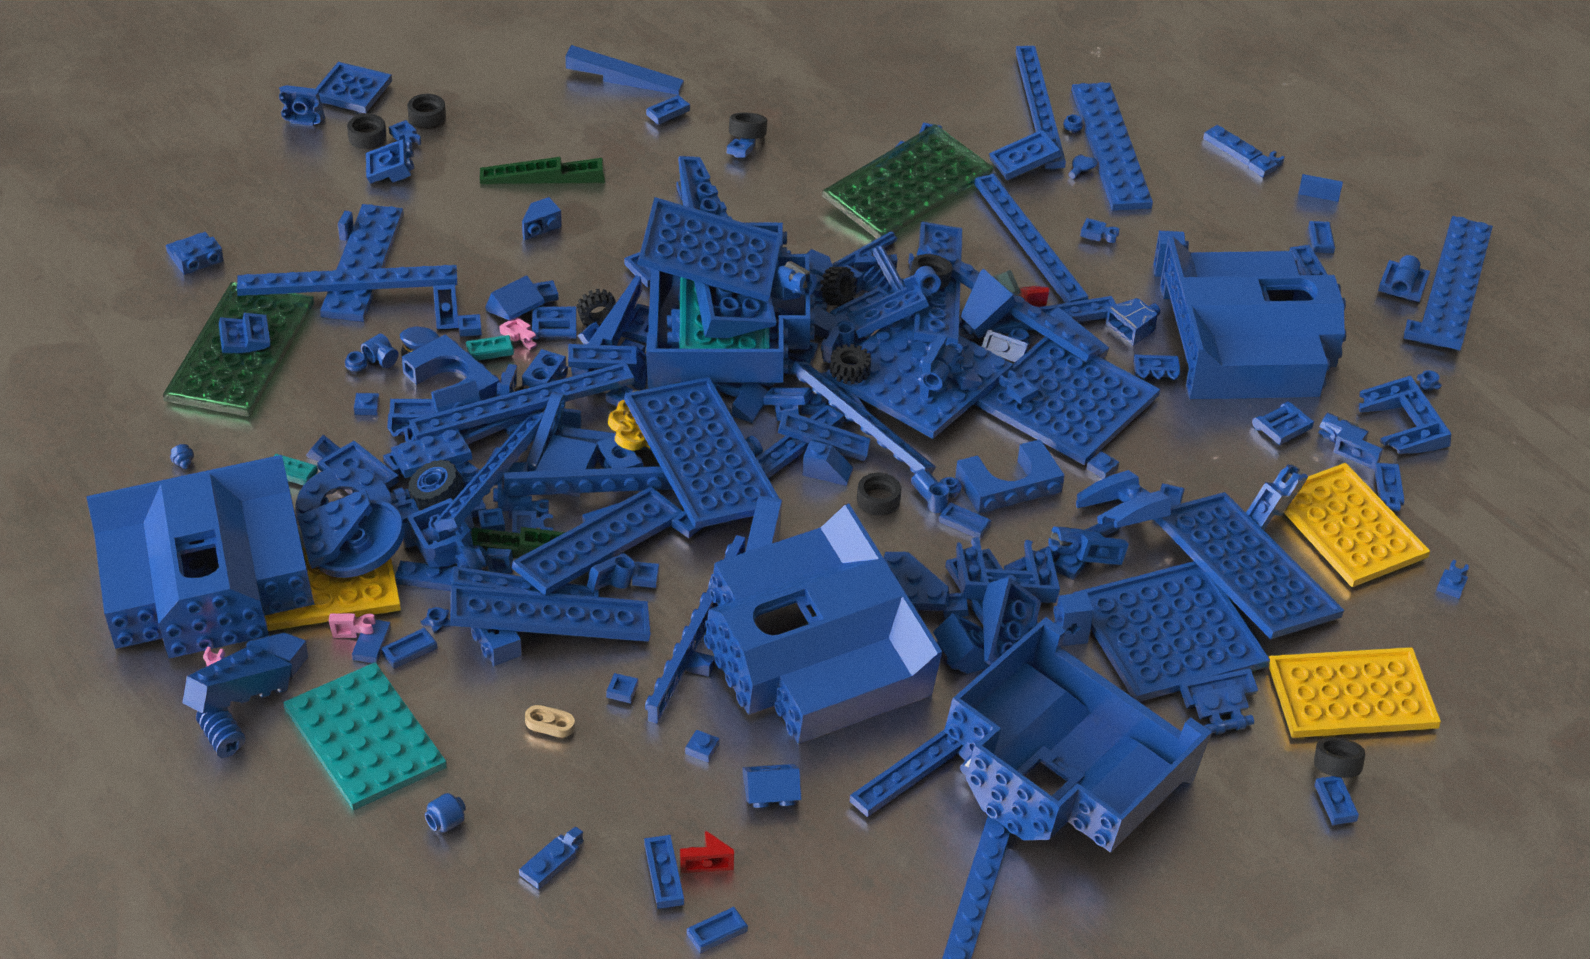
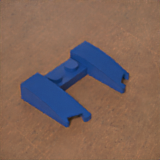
[1359,376,1452,454]
[1076,470,1171,528]
[956,537,1060,603]

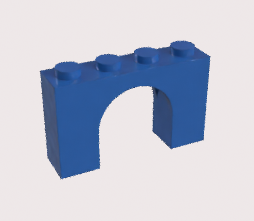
[402,334,501,401]
[955,439,1065,514]

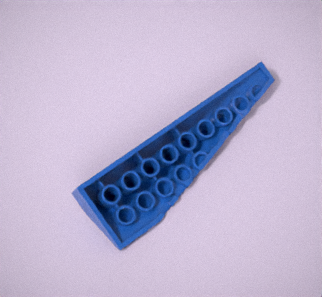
[678,156,777,338]

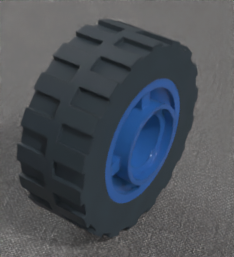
[408,460,464,509]

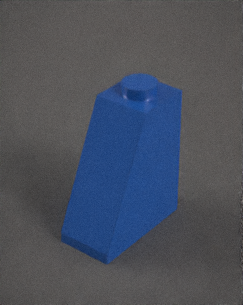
[960,269,1016,339]

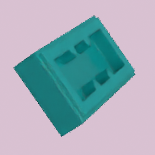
[466,335,514,361]
[274,454,318,485]

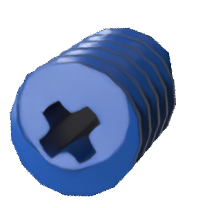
[196,707,246,758]

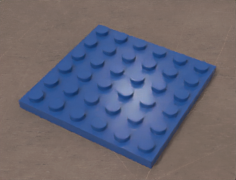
[826,313,1013,439]
[973,336,1160,465]
[1073,561,1270,702]

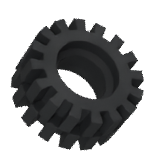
[821,267,857,306]
[577,289,616,328]
[830,344,871,384]

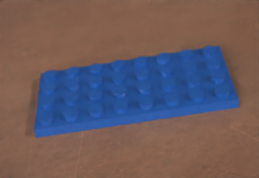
[624,377,780,529]
[1154,492,1345,639]

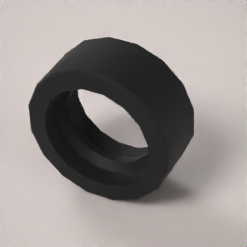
[407,93,446,128]
[729,112,767,139]
[347,114,387,149]
[910,254,953,289]
[857,472,902,516]
[1314,737,1365,778]

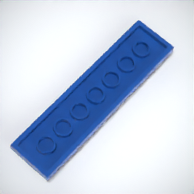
[320,204,404,322]
[512,486,683,596]
[450,585,651,642]

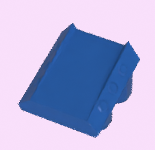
[279,85,325,126]

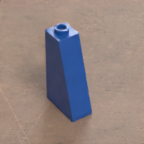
[745,496,782,552]

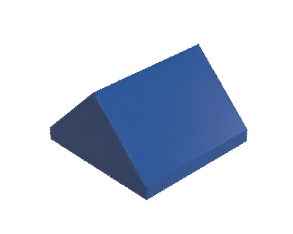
[485,275,545,321]

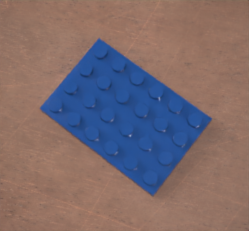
[637,197,782,302]

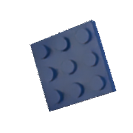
[315,62,392,113]

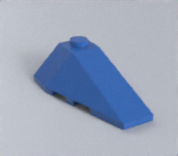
[983,577,1041,665]

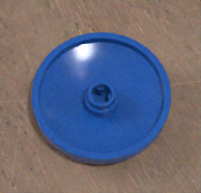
[317,500,405,578]

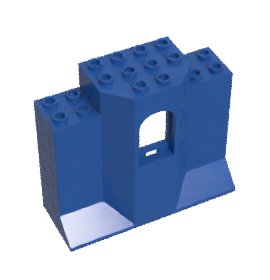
[646,222,815,389]
[1160,236,1347,400]
[86,455,315,658]
[704,504,942,744]
[944,617,1212,853]

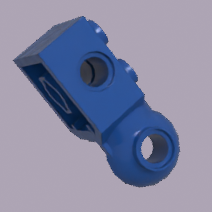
[407,498,486,570]

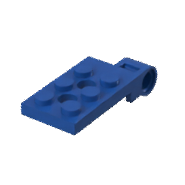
[847,266,941,338]

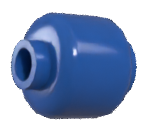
[425,793,466,833]

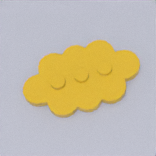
[607,390,651,451]

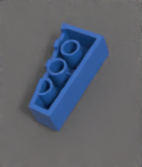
[182,645,292,713]

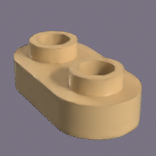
[525,705,575,738]

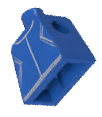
[1106,298,1160,346]

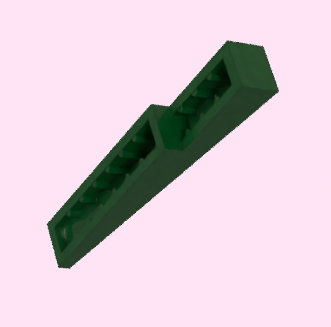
[480,157,606,184]
[471,527,566,558]

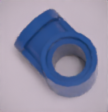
[361,333,399,369]

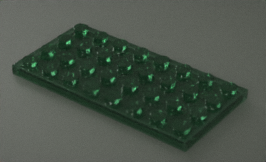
[822,124,993,239]
[163,282,314,417]

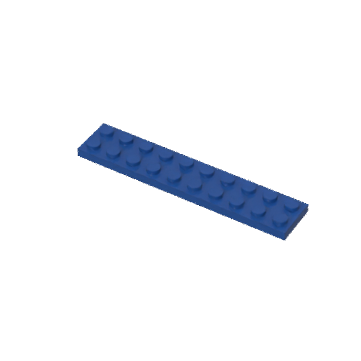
[1071,82,1153,211]
[1418,216,1493,350]
[913,221,962,344]

